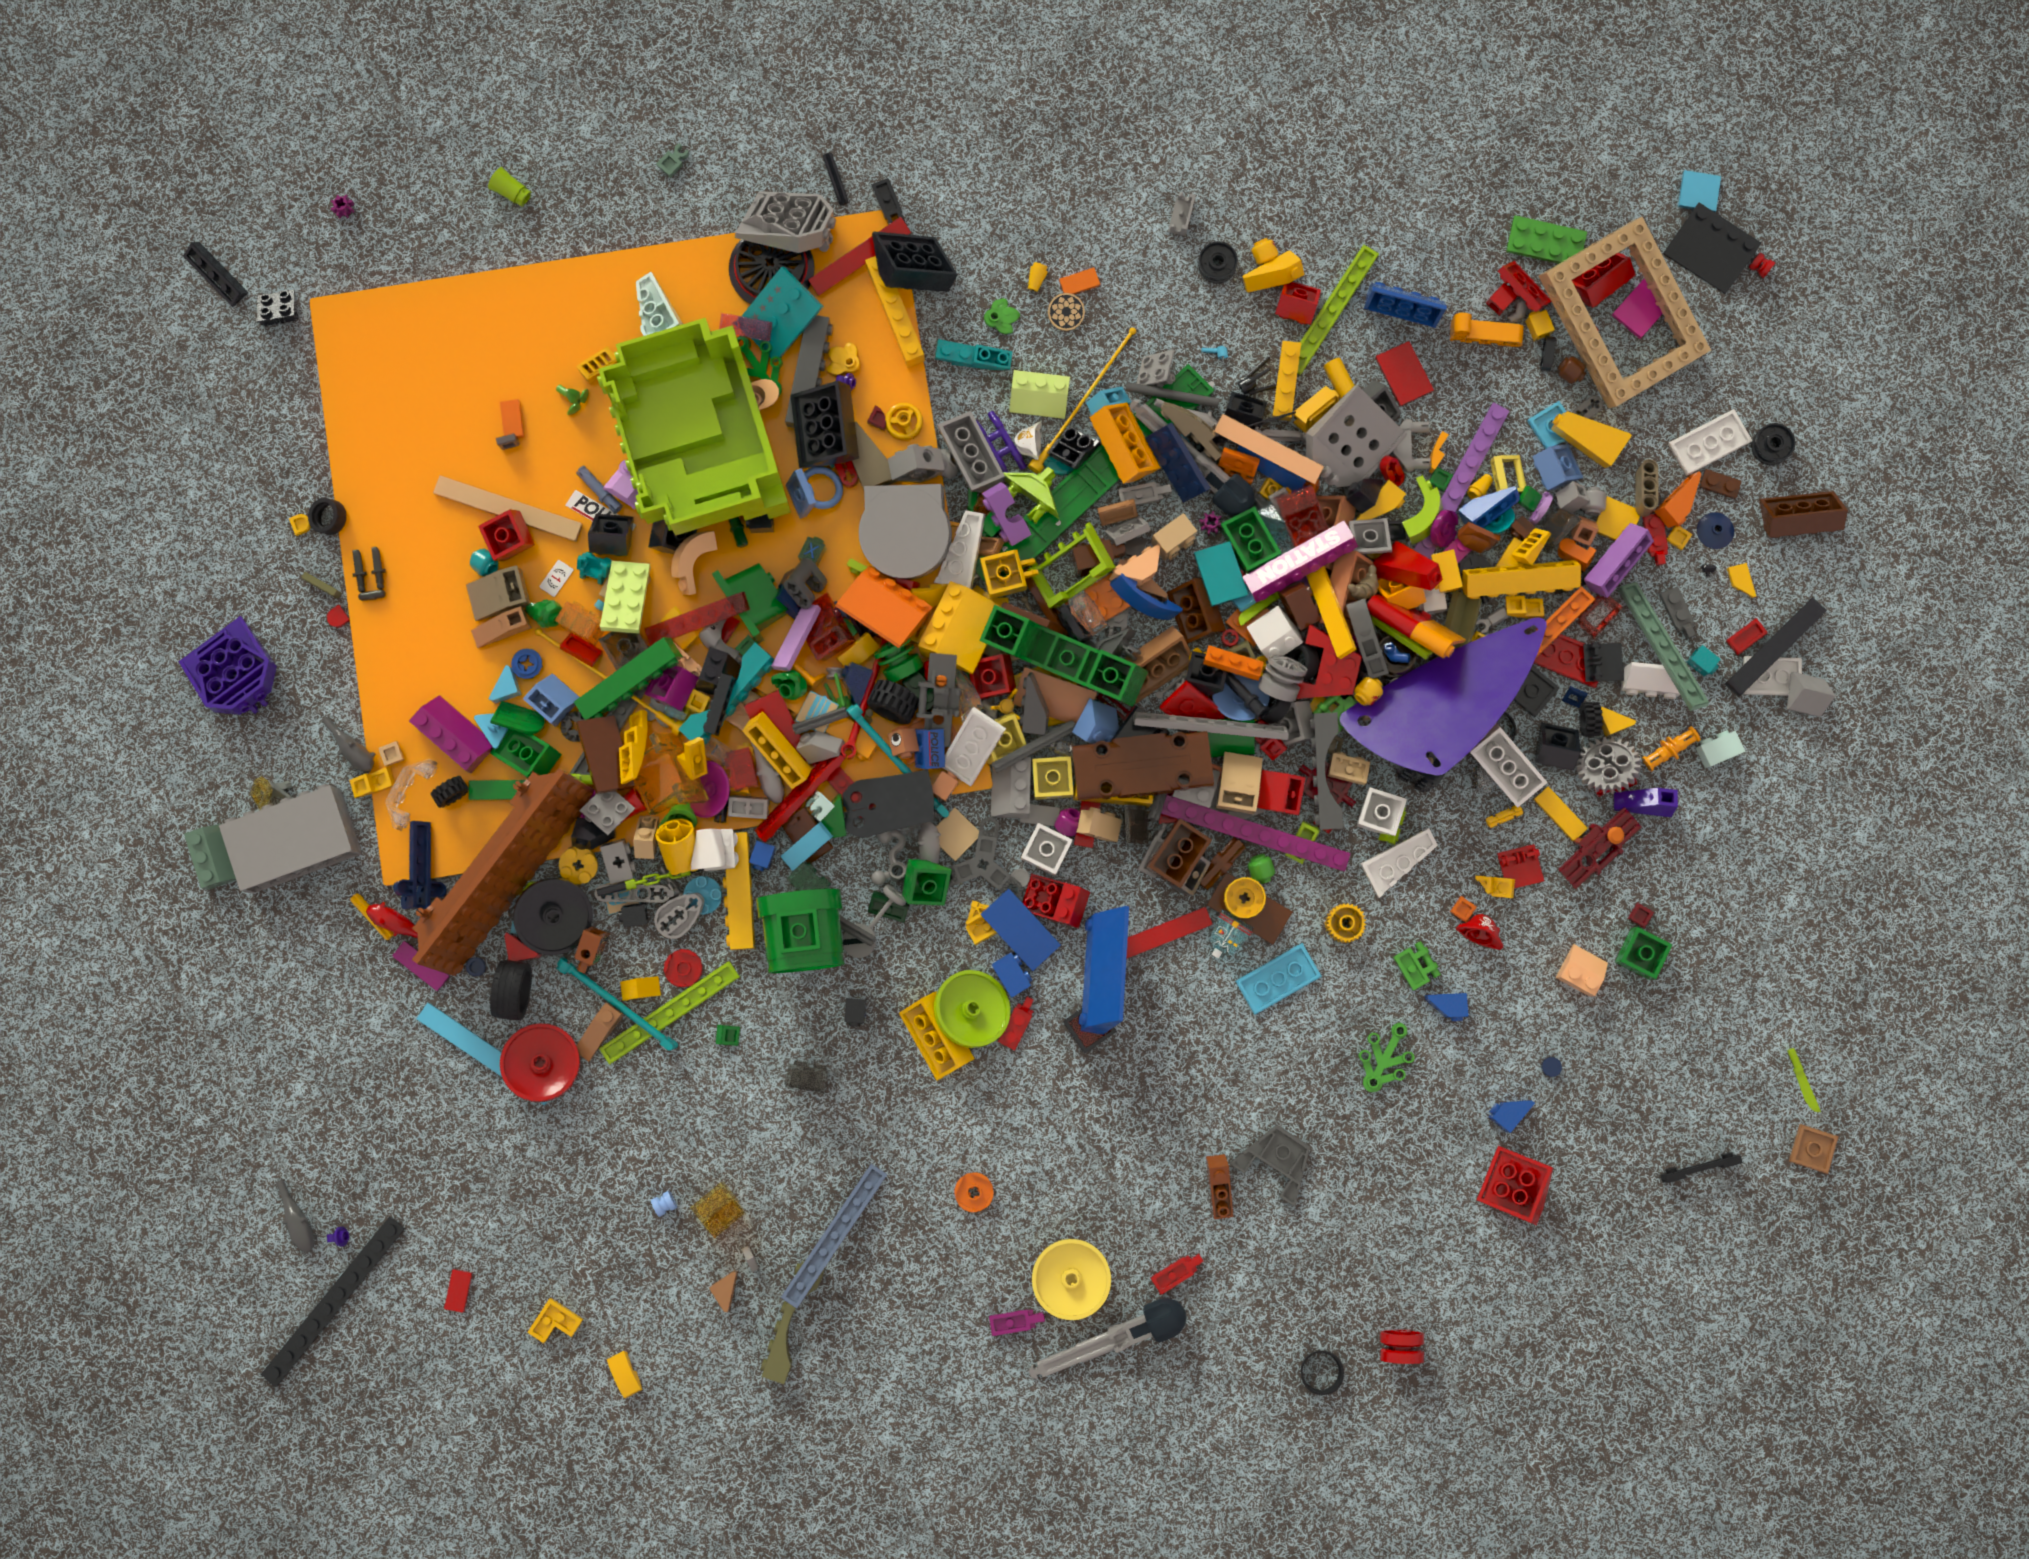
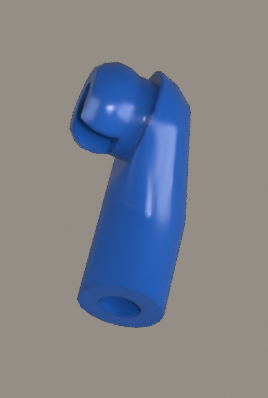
[1384,642,1410,663]

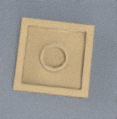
[936,808,979,862]

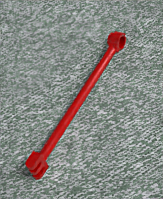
[841,635,889,760]

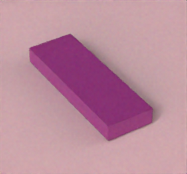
[392,941,450,991]

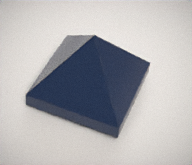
[1562,686,1588,708]

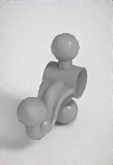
[871,830,919,885]

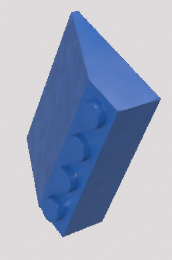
[1363,282,1447,328]

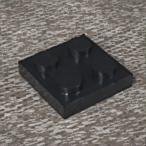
[1513,665,1560,718]

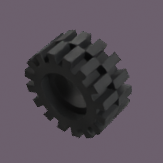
[1579,702,1603,737]
[430,776,469,808]

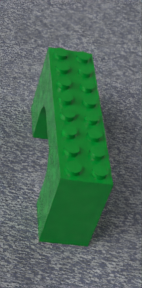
[979,605,1148,707]

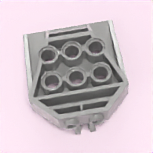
[735,191,836,253]
[1306,385,1407,487]

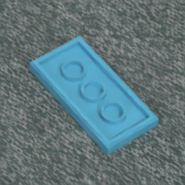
[1235,943,1322,1015]

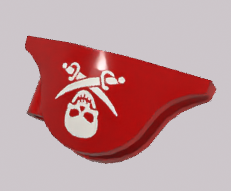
[1456,914,1503,950]

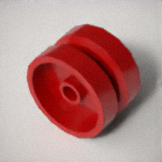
[1380,1329,1424,1364]

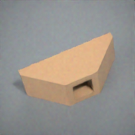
[1109,544,1160,588]

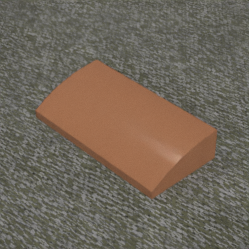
[1013,667,1097,724]

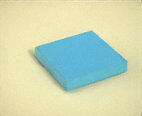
[1678,170,1721,212]
[1527,401,1566,449]

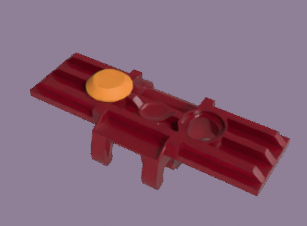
[1558,807,1642,889]

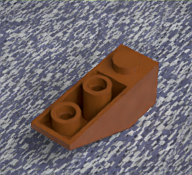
[1206,1154,1233,1220]

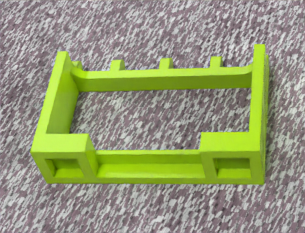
[1028,522,1116,608]

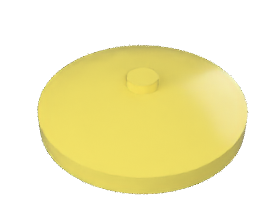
[1032,1239,1111,1320]

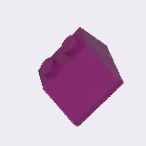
[644,665,699,711]

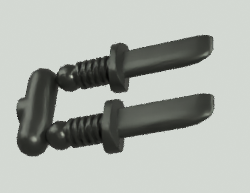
[352,547,386,601]

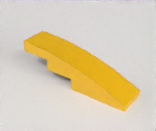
[619,710,648,784]

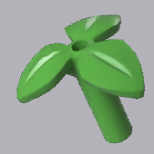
[556,385,589,415]

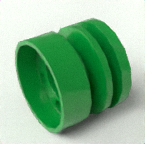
[873,638,924,682]

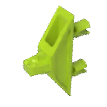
[1003,467,1060,524]

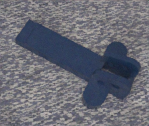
[393,821,447,910]

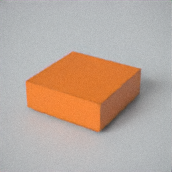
[1450,896,1477,923]

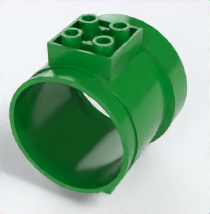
[756,889,845,974]

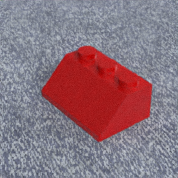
[1572,252,1636,308]

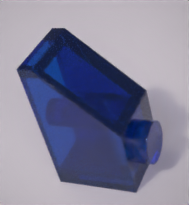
[841,662,873,706]

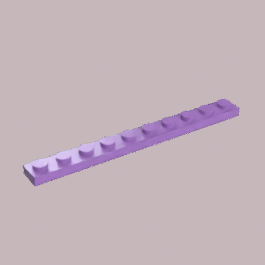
[1413,402,1509,559]

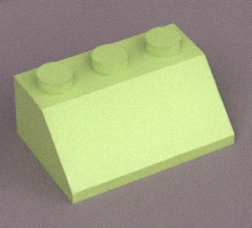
[1009,370,1070,419]

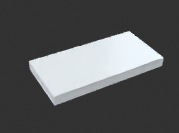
[1668,409,1752,476]
[942,707,1006,787]

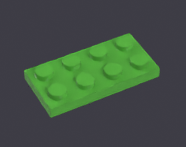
[1506,215,1587,264]

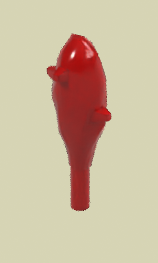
[366,902,418,938]

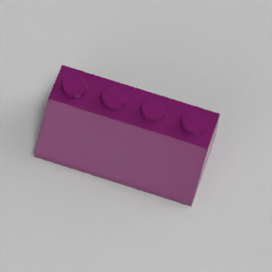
[409,695,493,774]

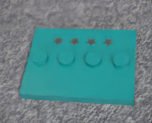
[736,267,824,363]

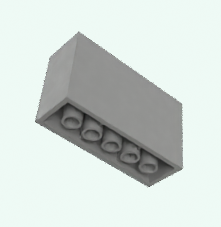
[219,784,362,894]

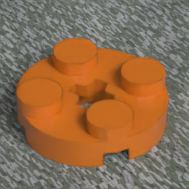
[954,1172,994,1212]

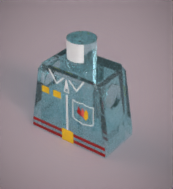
[1209,909,1254,959]

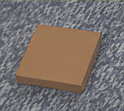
[1789,1124,1839,1174]

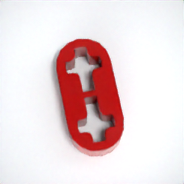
[1379,455,1405,487]
[835,461,858,488]

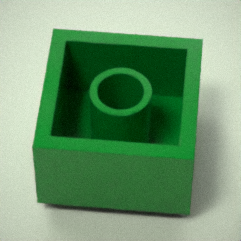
[1614,927,1673,980]

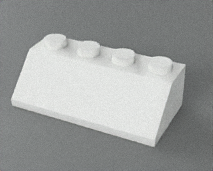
[1470,723,1548,808]

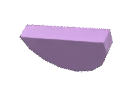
[1528,491,1553,526]

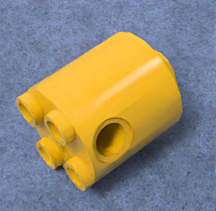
[655,819,698,875]

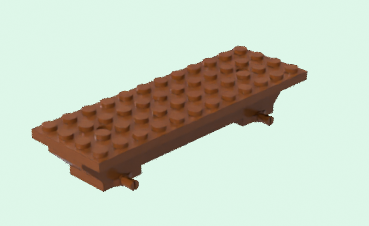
[412,768,594,976]

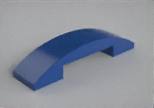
[1110,573,1183,620]

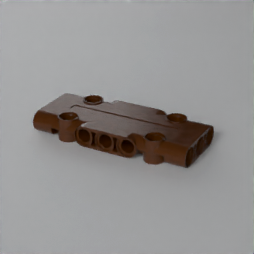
[1072,731,1214,801]

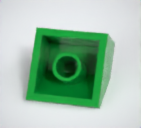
[902,859,951,906]

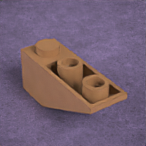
[471,606,532,648]

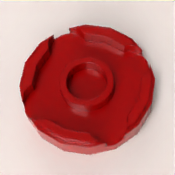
[664,949,703,988]

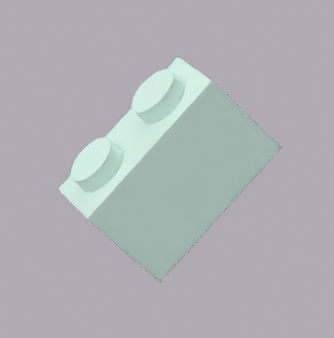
[1696,730,1745,769]

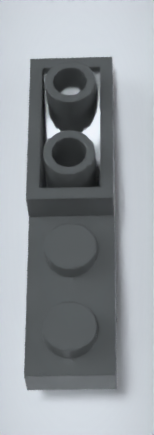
[1346,598,1389,678]

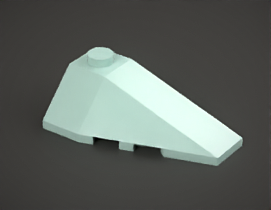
[636,272,683,336]

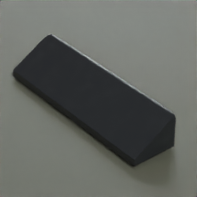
[183,242,249,307]

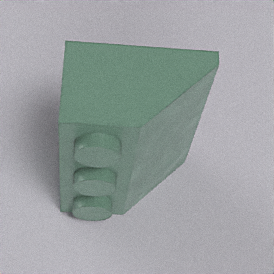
[184,824,236,890]

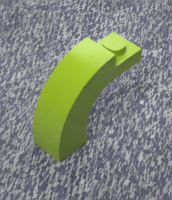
[1402,475,1443,545]

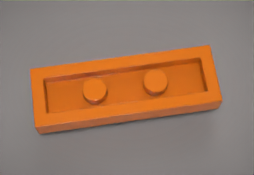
[1203,645,1264,681]

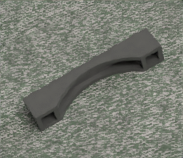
[1310,712,1343,830]

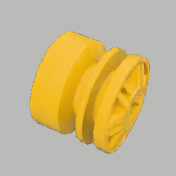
[1224,877,1266,918]

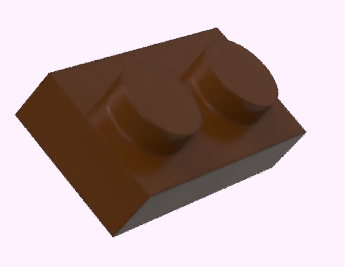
[1699,469,1742,499]

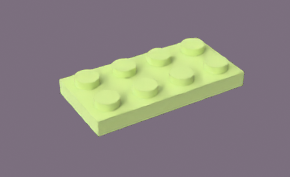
[600,561,651,634]

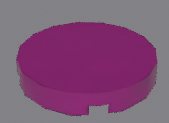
[1430,509,1459,547]

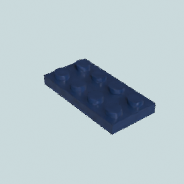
[1145,422,1211,503]

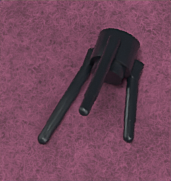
[1237,357,1277,396]

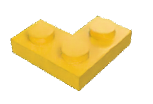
[527,1298,584,1343]

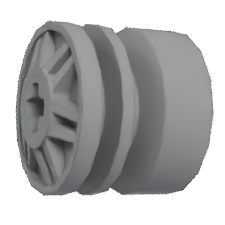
[1258,654,1307,702]

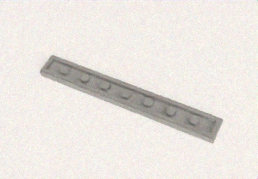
[1133,712,1289,740]

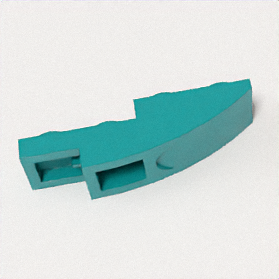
[934,339,1013,370]

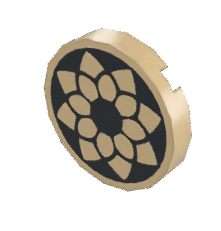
[1047,293,1085,331]

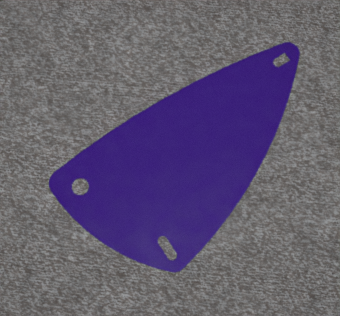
[1339,617,1547,775]

